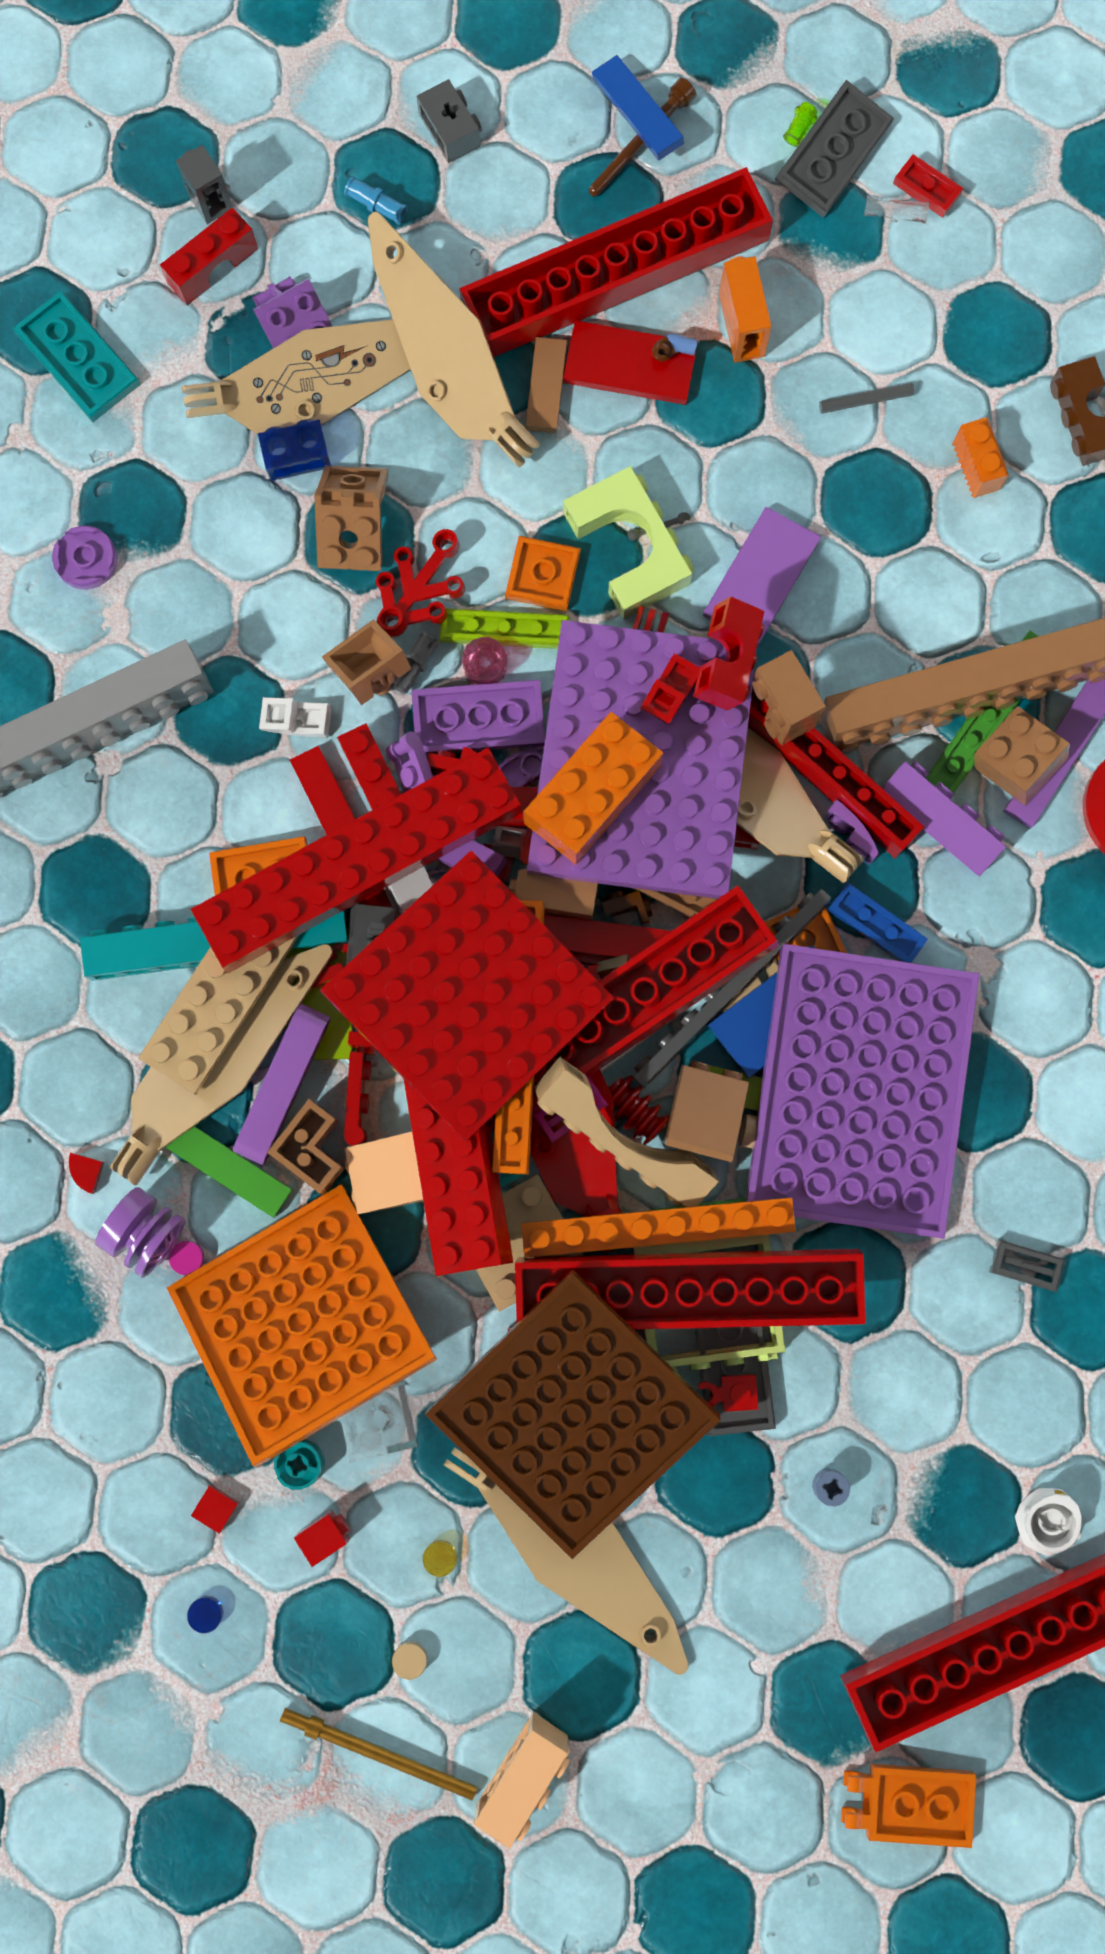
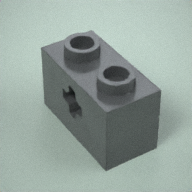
[416,79,482,163]
[175,145,233,224]

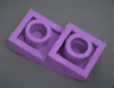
[825,799,878,865]

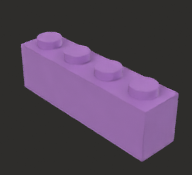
[882,761,1006,877]

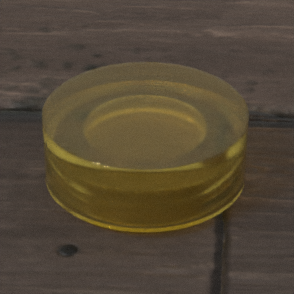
[422,1540,457,1577]

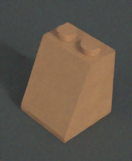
[509,868,598,920]
[662,1060,749,1162]

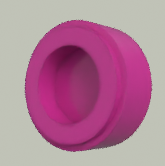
[169,1241,205,1275]

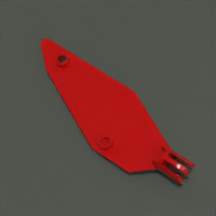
[530,1070,622,1254]

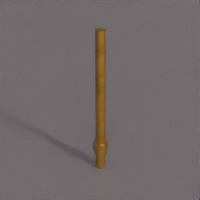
[280,1708,477,1801]

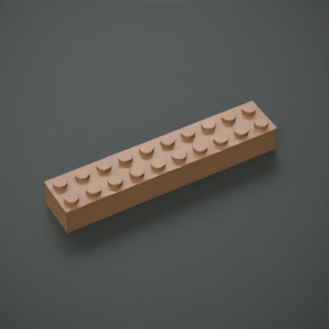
[820,618,1105,754]

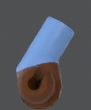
[652,333,698,362]

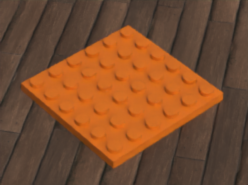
[166,1184,438,1468]

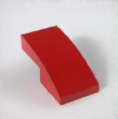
[640,653,700,725]

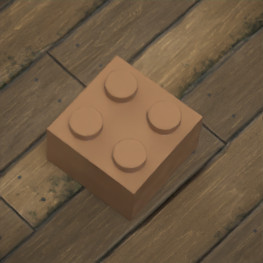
[974,706,1070,806]

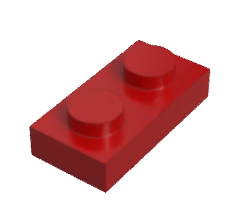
[893,154,964,218]

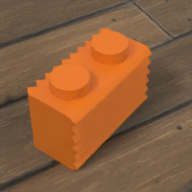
[952,417,1009,498]

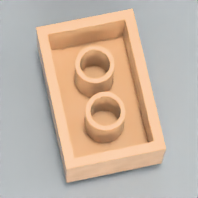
[474,1712,570,1849]

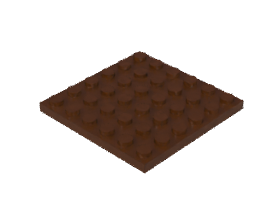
[425,1270,721,1559]

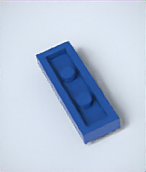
[827,882,928,963]

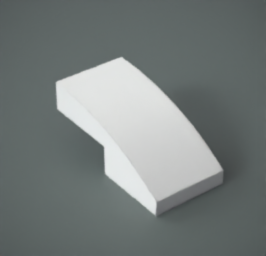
[259,697,332,738]

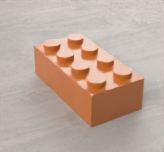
[523,712,664,865]

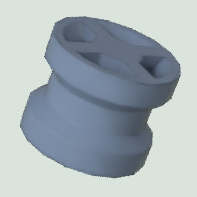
[812,1468,850,1507]

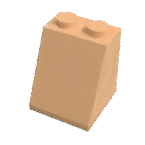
[344,1132,423,1214]

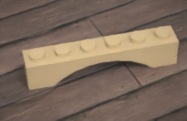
[534,1057,719,1207]

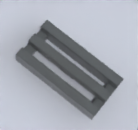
[989,1240,1065,1292]

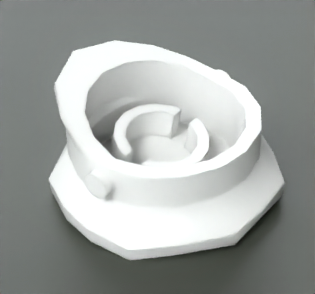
[1015,1488,1082,1556]

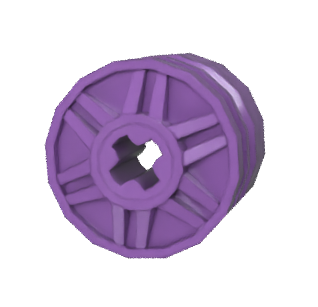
[95,1187,186,1278]

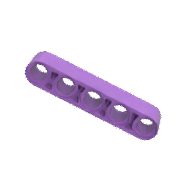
[233,1003,331,1165]

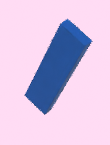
[592,55,685,161]

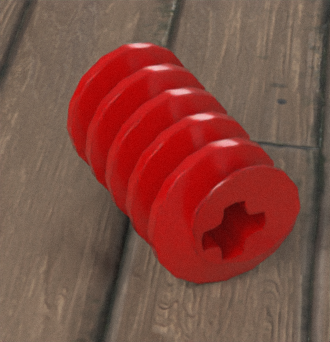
[609,1075,670,1145]

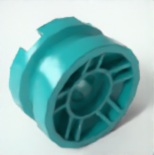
[274,1439,325,1490]

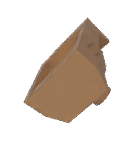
[322,619,411,705]

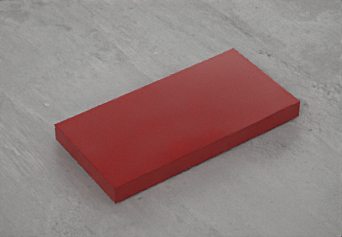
[563,320,697,405]

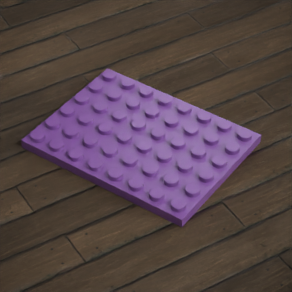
[527,620,757,899]
[745,944,980,1239]

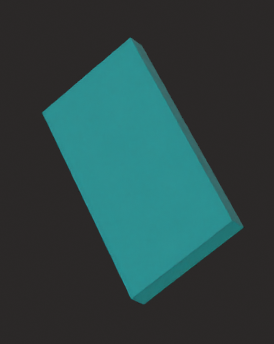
[12,290,141,423]

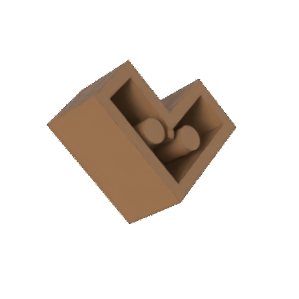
[752,650,826,746]
[267,1099,345,1194]

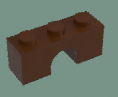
[1050,356,1105,466]

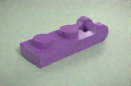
[386,731,433,793]

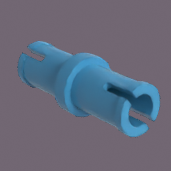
[344,176,408,225]

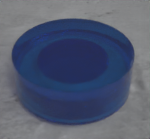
[187,1596,224,1633]

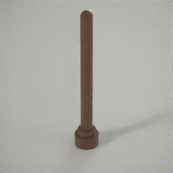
[589,77,697,197]

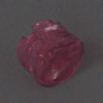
[462,637,508,685]

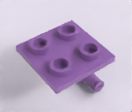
[252,276,333,348]

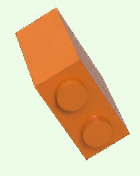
[719,256,772,363]

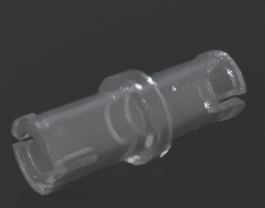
[864,194,930,224]

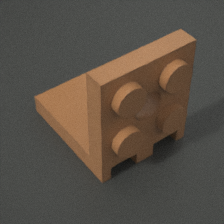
[314,465,388,571]

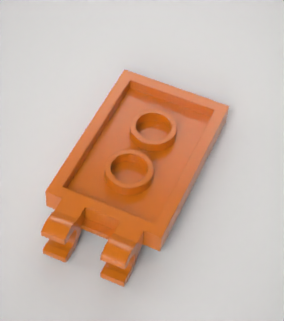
[209,836,308,895]
[841,1763,976,1848]

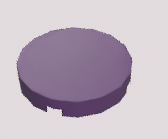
[52,525,118,590]

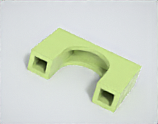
[563,466,694,620]

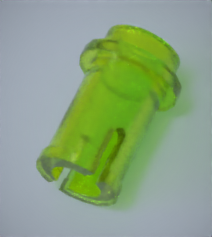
[783,102,818,147]

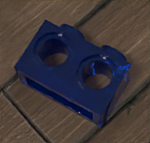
[258,419,331,482]

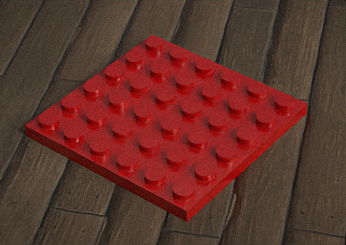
[320,850,614,1142]

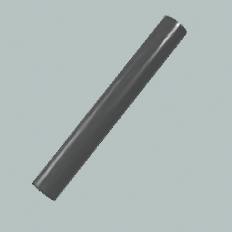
[819,383,914,414]

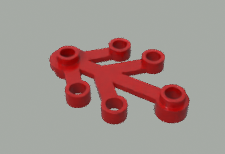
[375,529,465,638]

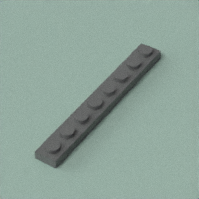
[634,889,831,1089]

